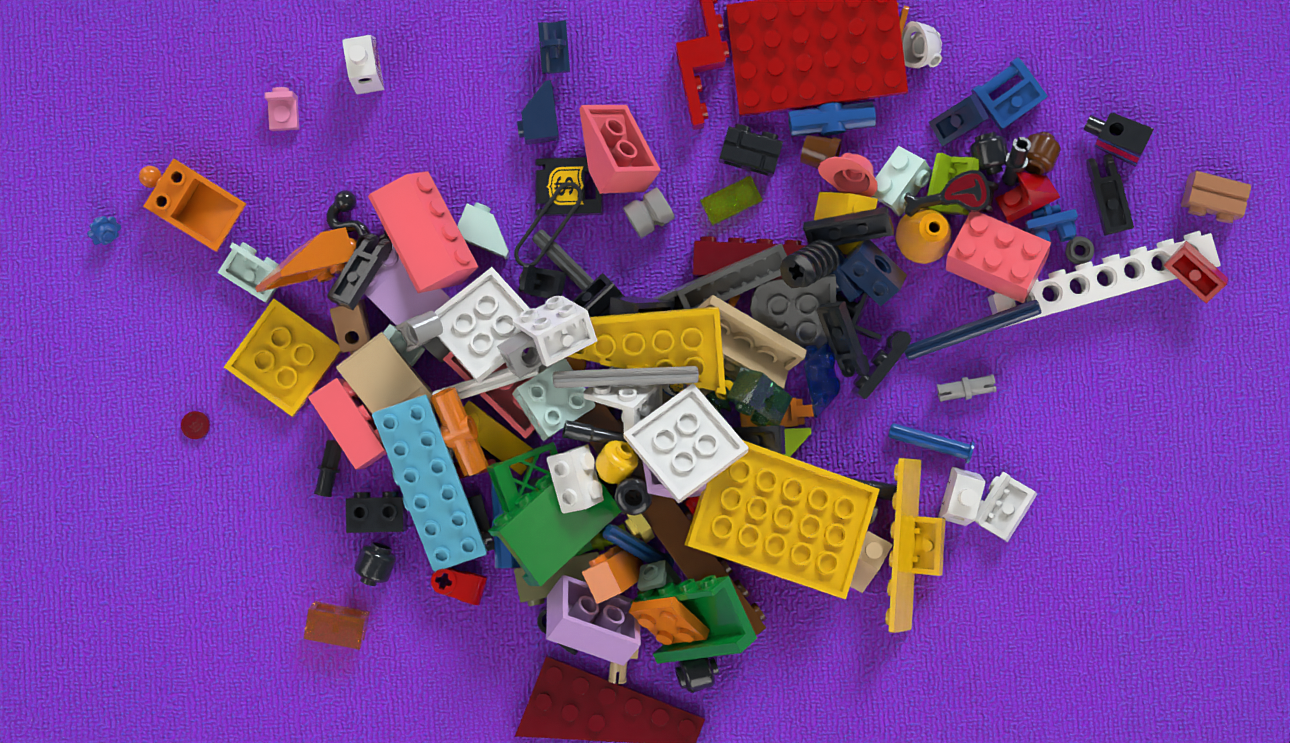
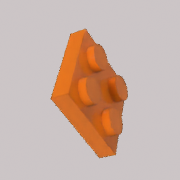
[629,597,710,645]

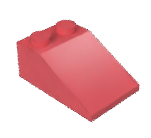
[579,105,661,194]

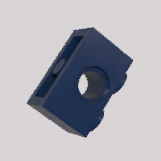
[840,240,907,307]

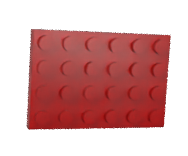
[726,0,908,117]

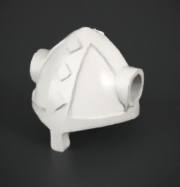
[902,21,942,69]

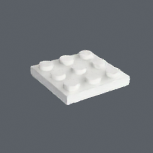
[435,267,530,383]
[623,383,749,504]

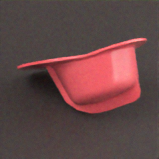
[818,153,878,197]

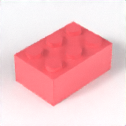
[946,212,1051,304]
[308,378,387,469]

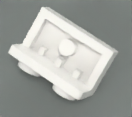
[547,444,604,513]
[975,472,1037,542]

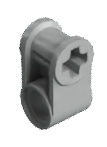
[395,311,443,352]

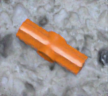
[431,387,488,476]

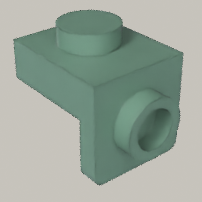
[637,560,682,591]

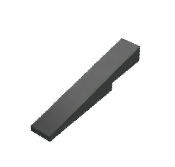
[653,243,787,310]

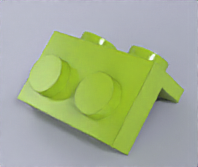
[927,153,979,215]

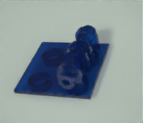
[804,341,840,418]

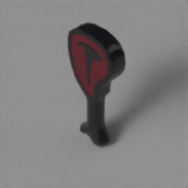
[904,170,990,217]

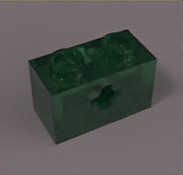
[727,367,793,426]

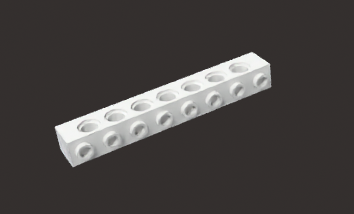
[987,231,1221,329]

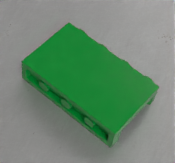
[488,474,621,586]
[630,575,757,664]

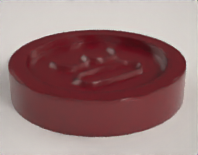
[181,411,210,439]

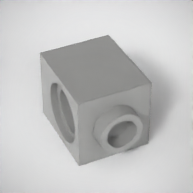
[497,331,543,379]

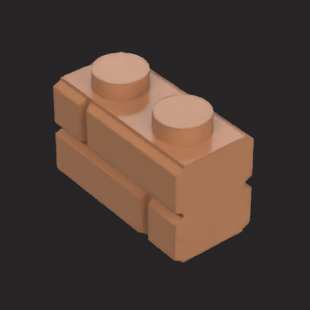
[1181,171,1251,223]

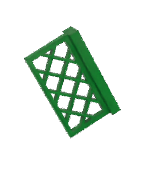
[487,442,593,573]

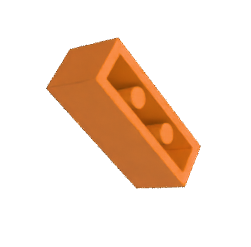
[582,546,644,604]

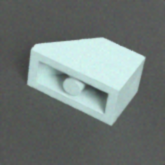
[457,202,510,260]

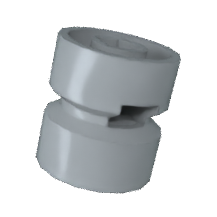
[623,187,675,239]

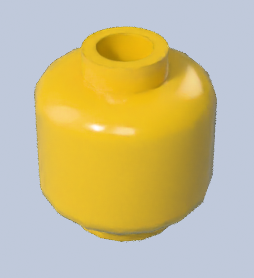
[595,440,639,484]

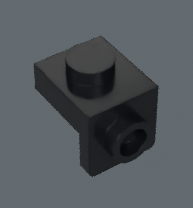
[519,264,567,299]

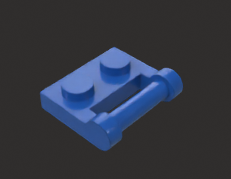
[971,57,1048,131]

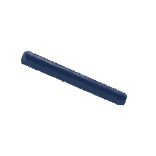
[904,300,1042,360]

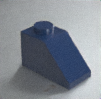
[517,80,560,145]

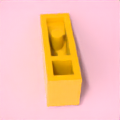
[464,401,533,475]

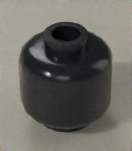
[970,132,1009,176]
[615,475,653,516]
[354,542,396,586]
[675,657,719,693]

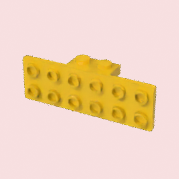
[885,458,946,633]

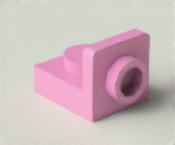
[264,87,299,131]

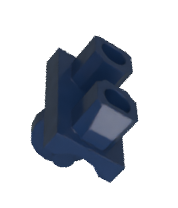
[538,20,570,74]

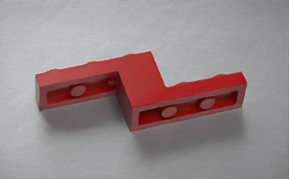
[675,0,730,130]

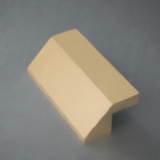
[698,295,807,400]

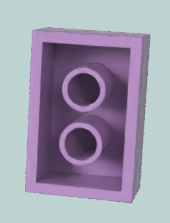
[546,575,641,666]

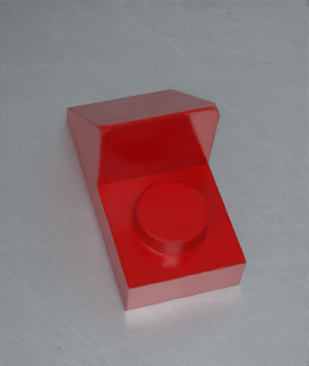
[995,172,1060,224]

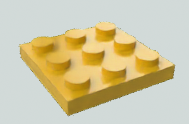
[224,299,341,417]

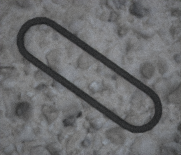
[514,182,583,267]

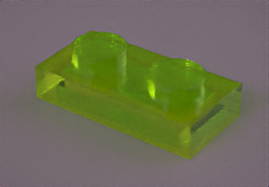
[700,175,763,226]

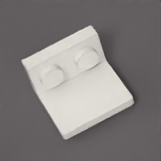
[513,296,597,367]
[584,366,662,433]

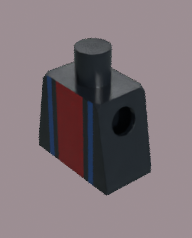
[1083,113,1154,167]

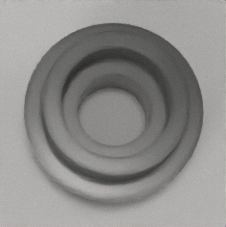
[1065,236,1094,265]

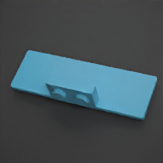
[372,395,487,572]

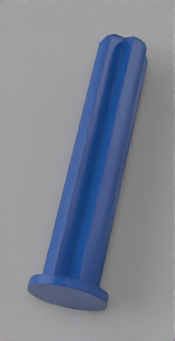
[888,423,975,464]
[603,524,674,568]

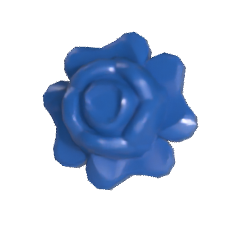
[87,216,121,245]

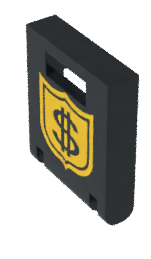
[535,157,603,216]

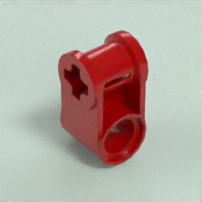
[431,567,488,606]

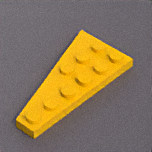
[567,307,726,395]

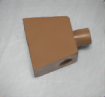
[330,299,373,355]

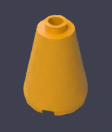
[895,208,952,264]

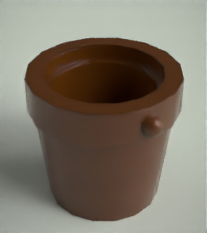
[800,135,842,169]

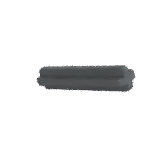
[532,230,594,291]

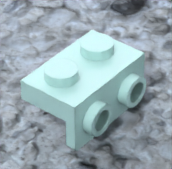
[871,146,932,216]
[218,242,279,303]

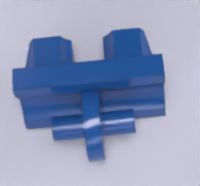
[1022,203,1078,242]

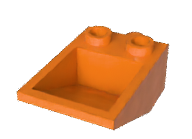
[139,158,247,252]
[255,227,357,292]

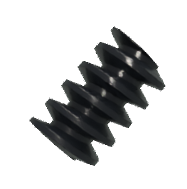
[780,240,839,288]

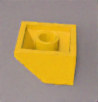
[814,192,878,255]

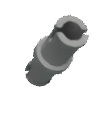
[936,374,997,402]

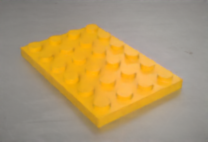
[685,441,880,599]

